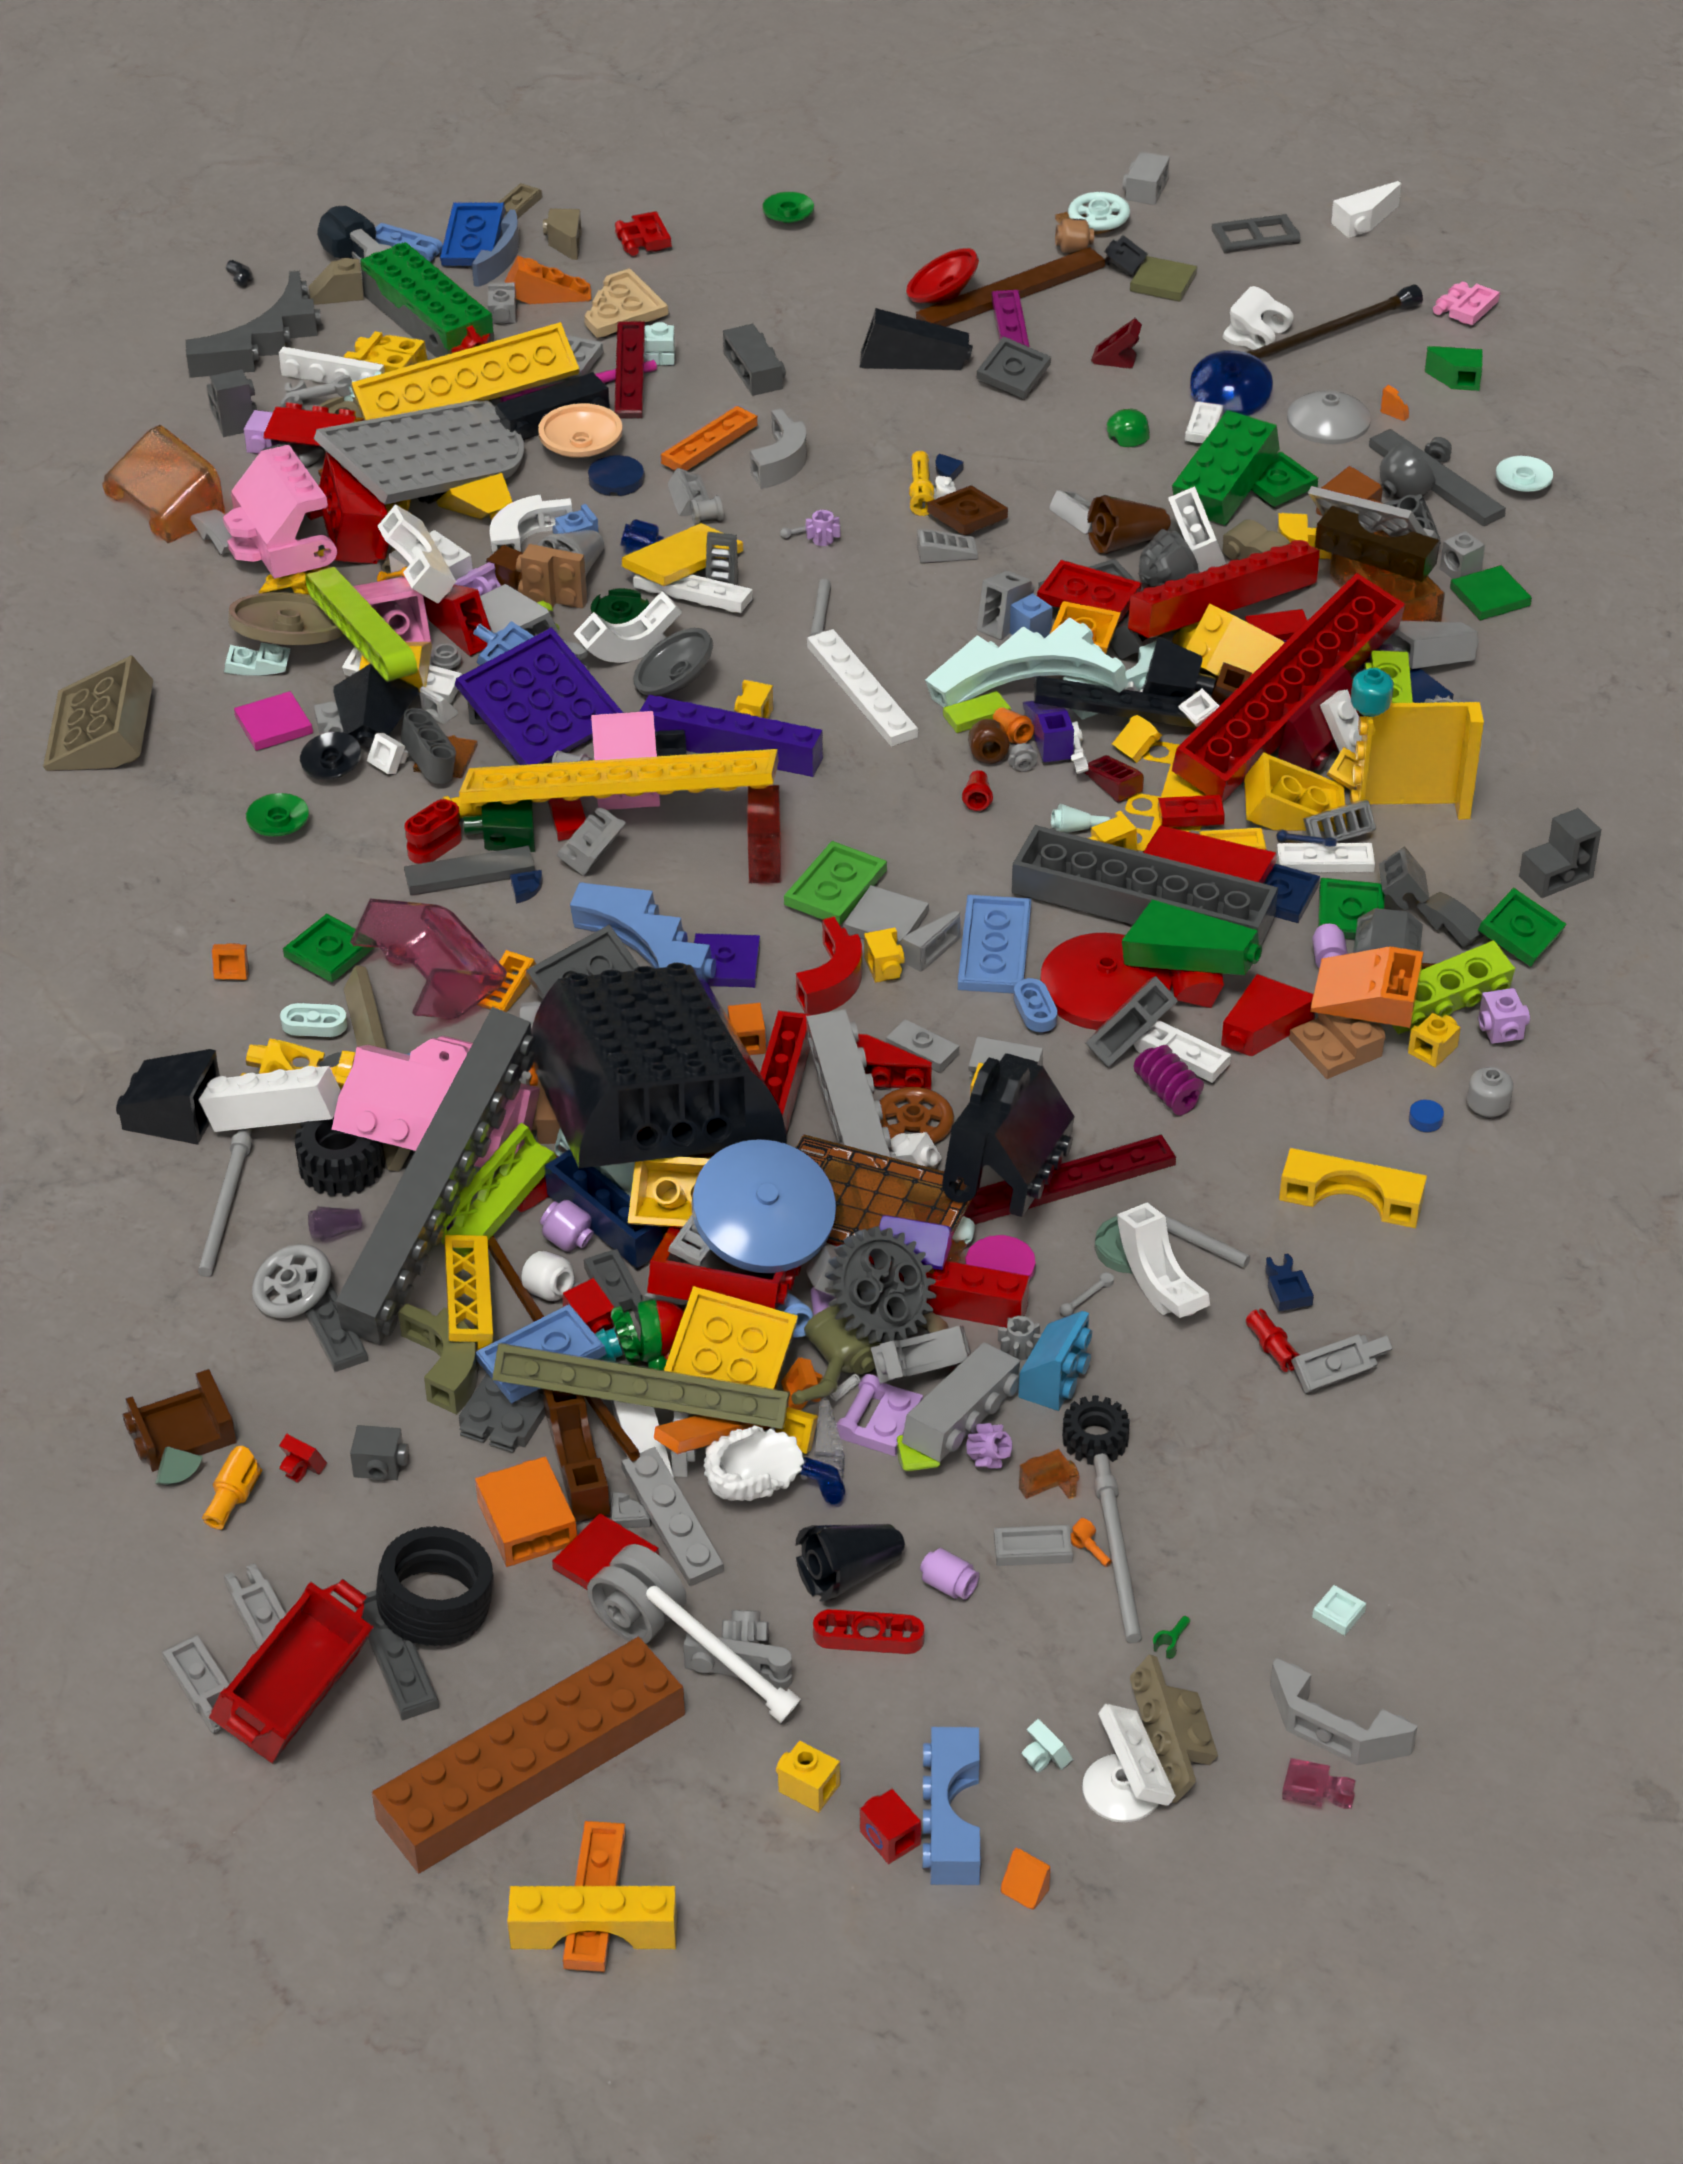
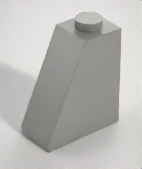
[480,584,559,636]
[1383,621,1479,669]

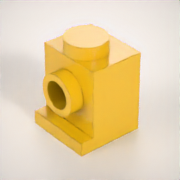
[734,680,773,719]
[1088,810,1137,851]
[864,927,905,983]
[1408,1013,1461,1068]

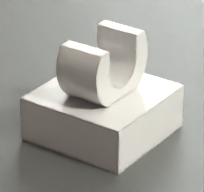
[367,733,408,774]

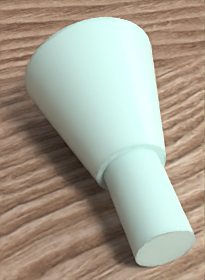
[1051,803,1110,833]

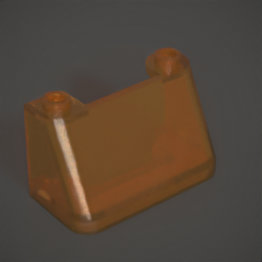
[102,425,225,544]

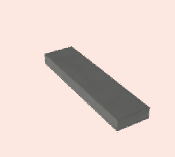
[404,846,535,895]
[297,1263,368,1373]
[355,1590,439,1721]

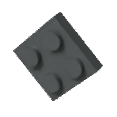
[976,336,1051,399]

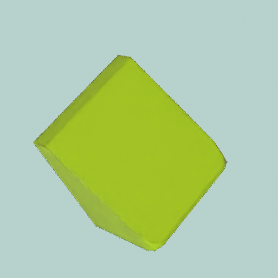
[896,1435,940,1471]

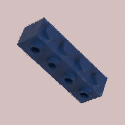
[545,1150,664,1268]

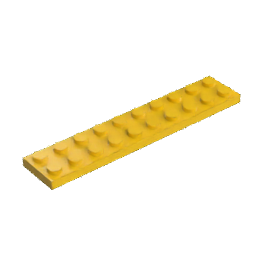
[459,749,779,806]

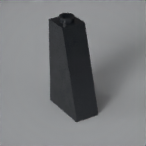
[859,308,973,370]

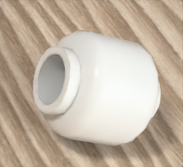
[521,1251,574,1301]

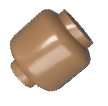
[1055,218,1094,253]

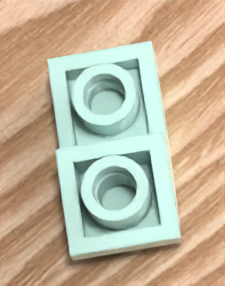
[224,642,290,676]

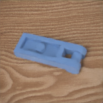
[375,223,443,262]

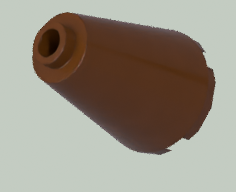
[1087,495,1171,553]

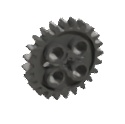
[825,1226,936,1344]

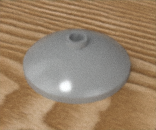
[1287,390,1371,444]

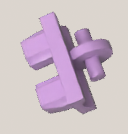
[455,562,501,596]

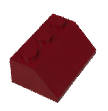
[1277,666,1363,772]

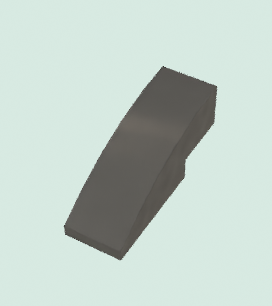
[1085,976,1178,1067]

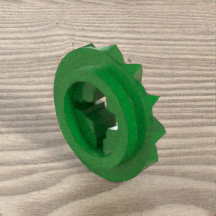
[611,1306,643,1363]

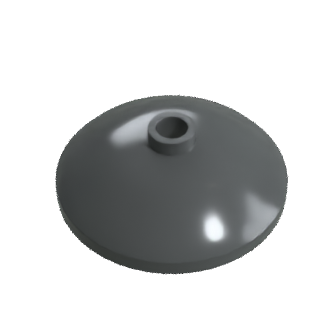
[633,628,713,696]

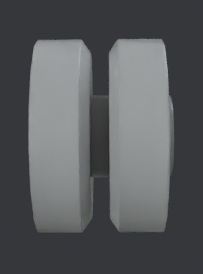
[587,1544,686,1643]

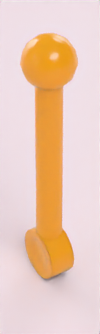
[377,567,407,581]

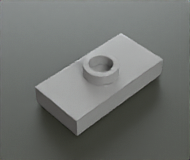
[886,1019,959,1073]

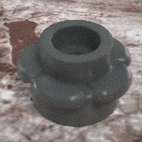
[1425,437,1452,462]

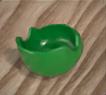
[1106,408,1150,447]

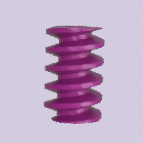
[1133,1045,1204,1116]

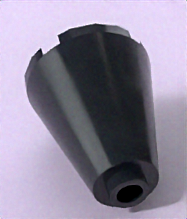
[795,1524,905,1602]

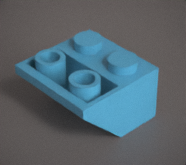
[1018,1311,1093,1411]

